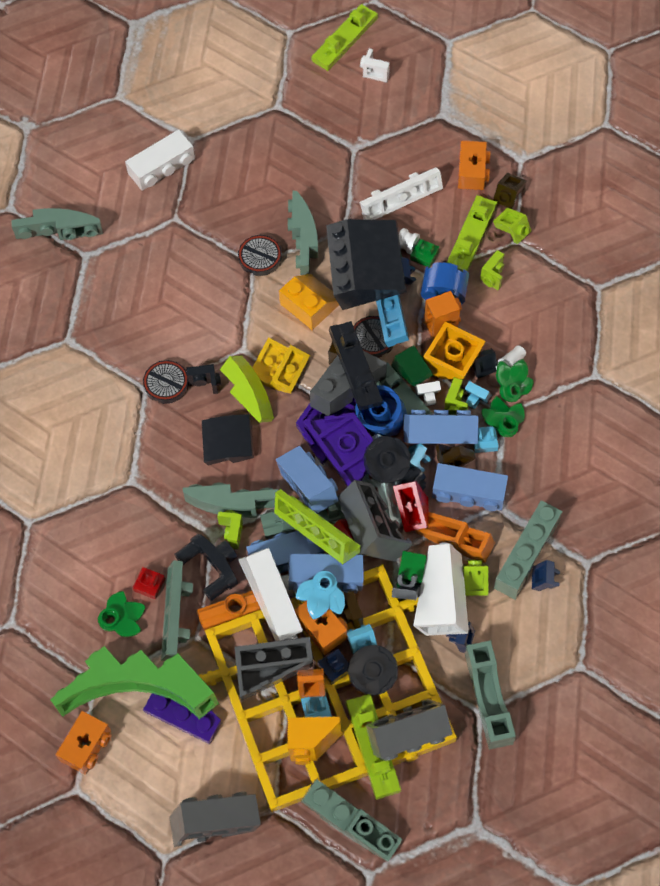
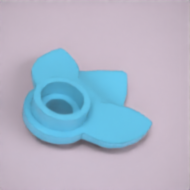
[296,571,345,619]

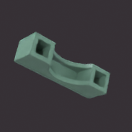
[494,500,562,600]
[465,640,516,750]

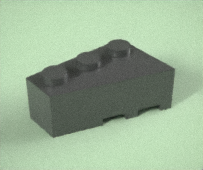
[310,345,387,416]
[337,480,413,561]
[234,637,313,701]
[366,699,453,761]
[169,792,261,847]

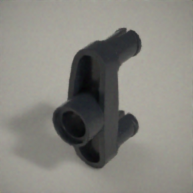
[174,534,238,602]

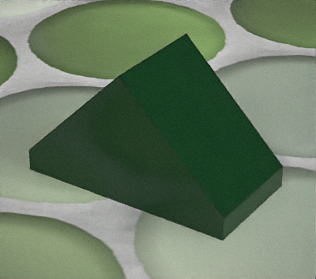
[391,345,433,387]

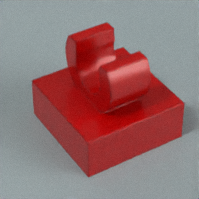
[132,567,165,599]

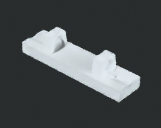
[360,167,443,220]

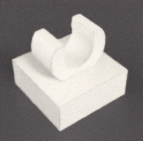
[415,381,441,406]

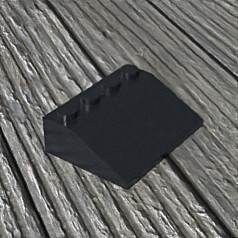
[326,219,406,310]

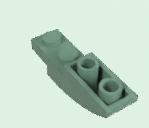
[288,191,318,275]
[11,208,103,240]
[183,483,278,518]
[301,779,403,862]

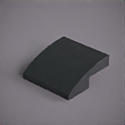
[201,415,254,465]

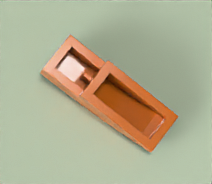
[415,512,495,563]
[297,669,325,698]

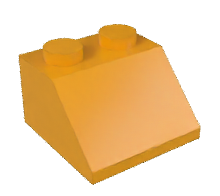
[279,274,339,330]
[423,322,486,379]
[288,717,342,765]

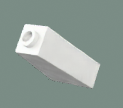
[413,542,469,636]
[238,548,303,641]

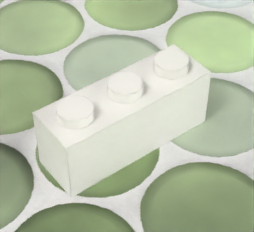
[125,129,195,190]

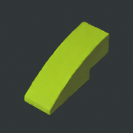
[220,356,274,423]

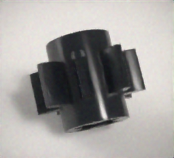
[398,467,426,490]

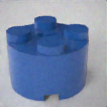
[421,262,469,305]
[355,385,407,437]

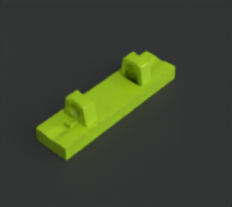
[312,4,378,71]
[447,195,497,272]
[346,694,401,800]

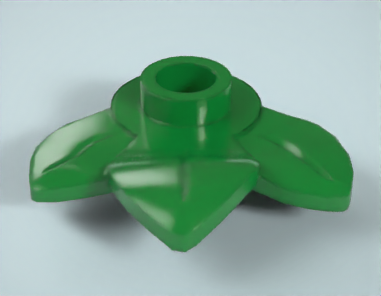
[496,359,534,402]
[481,396,525,437]
[98,591,145,637]

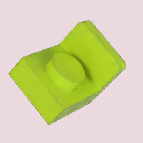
[493,208,531,244]
[480,250,505,290]
[444,377,468,414]
[217,510,243,550]
[463,560,488,596]

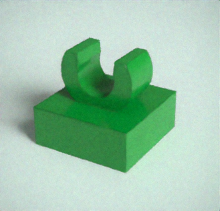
[410,238,439,268]

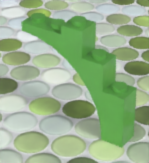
[50,646,219,720]

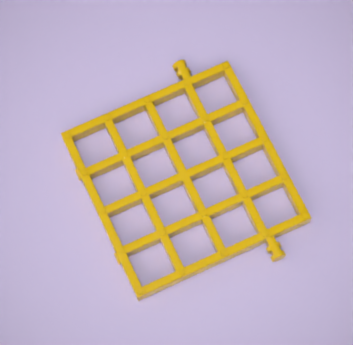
[198,565,457,813]

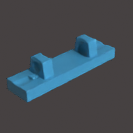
[376,295,409,347]

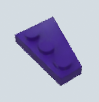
[143,693,222,744]

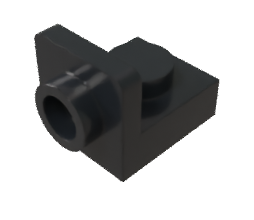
[186,364,221,394]

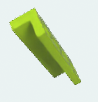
[274,489,361,564]

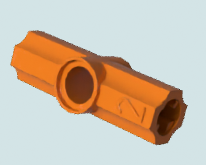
[197,591,261,631]

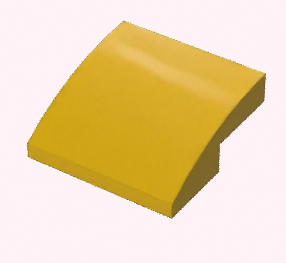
[252,337,310,394]

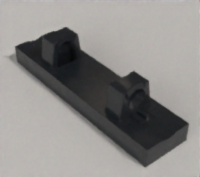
[329,321,383,411]

